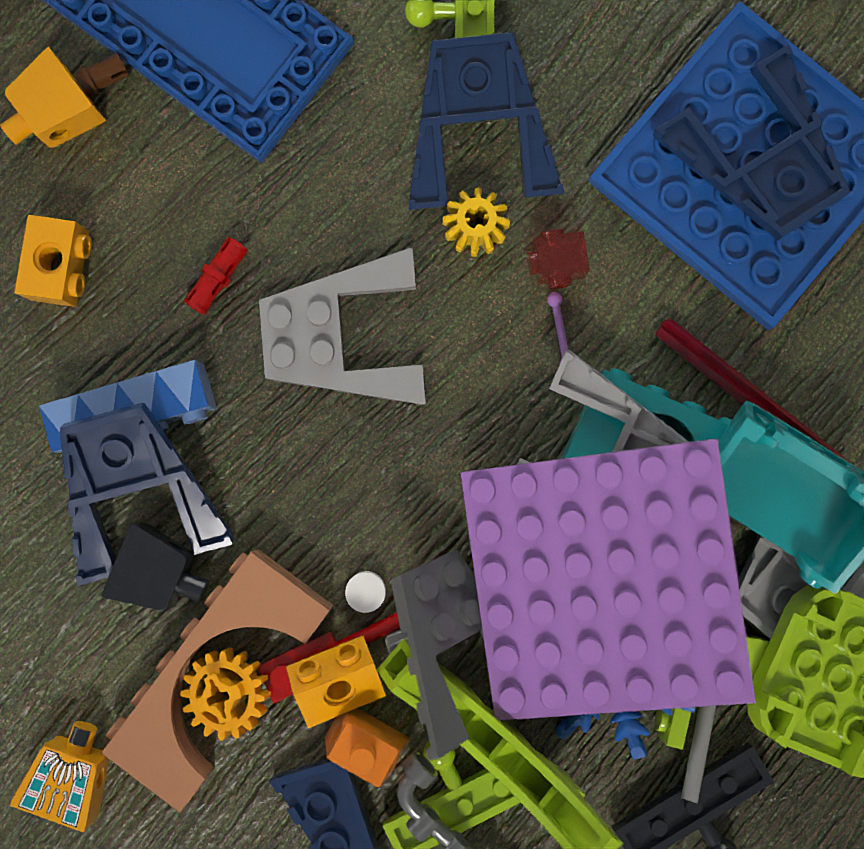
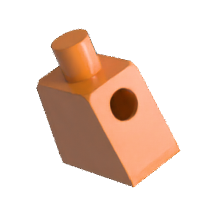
[325,708,410,787]

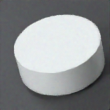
[345,571,386,613]

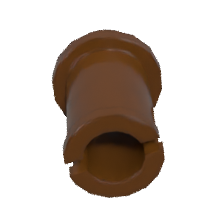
[75,53,130,96]

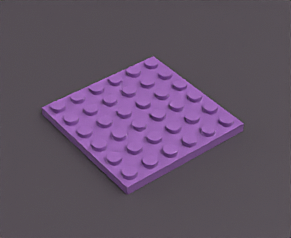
[461,438,755,720]

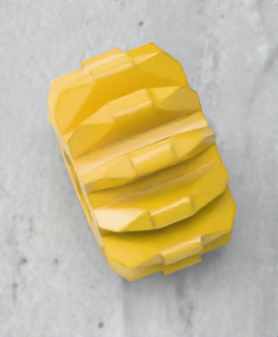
[443,187,510,257]

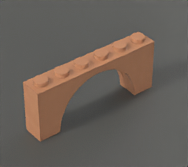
[102,549,334,813]

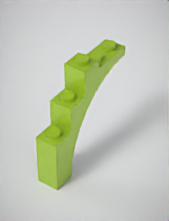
[377,638,623,849]

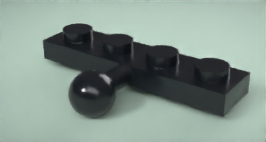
[611,742,774,849]

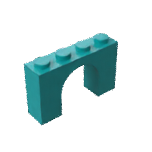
[561,368,732,459]

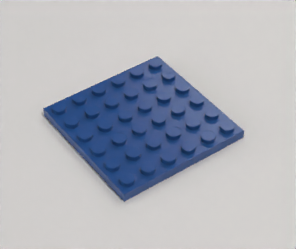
[588,1,864,330]

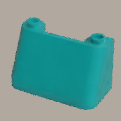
[718,401,864,594]

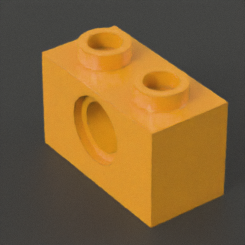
[14,215,92,307]
[286,636,386,728]

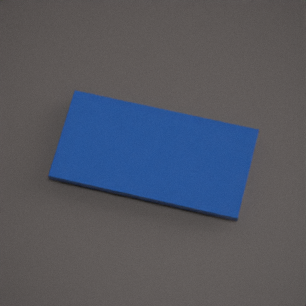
[42,0,354,163]

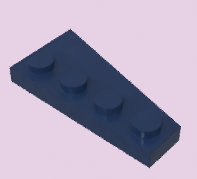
[269,759,379,849]

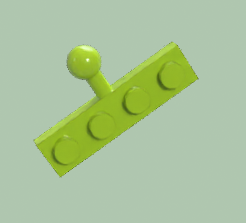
[405,0,494,38]
[383,740,521,849]

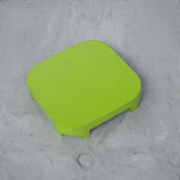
[747,585,864,778]

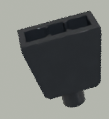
[101,522,209,611]

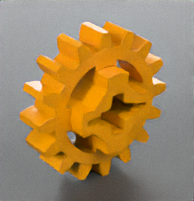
[180,648,271,741]

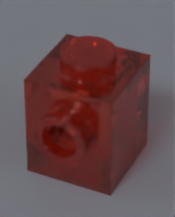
[527,229,590,289]

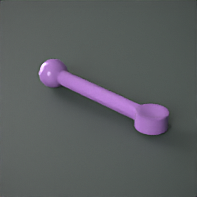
[547,292,568,365]

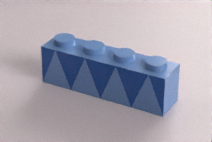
[39,360,217,453]

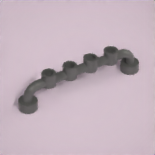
[397,751,473,849]

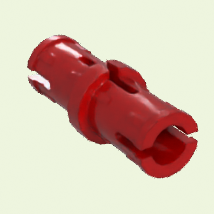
[183,236,249,316]

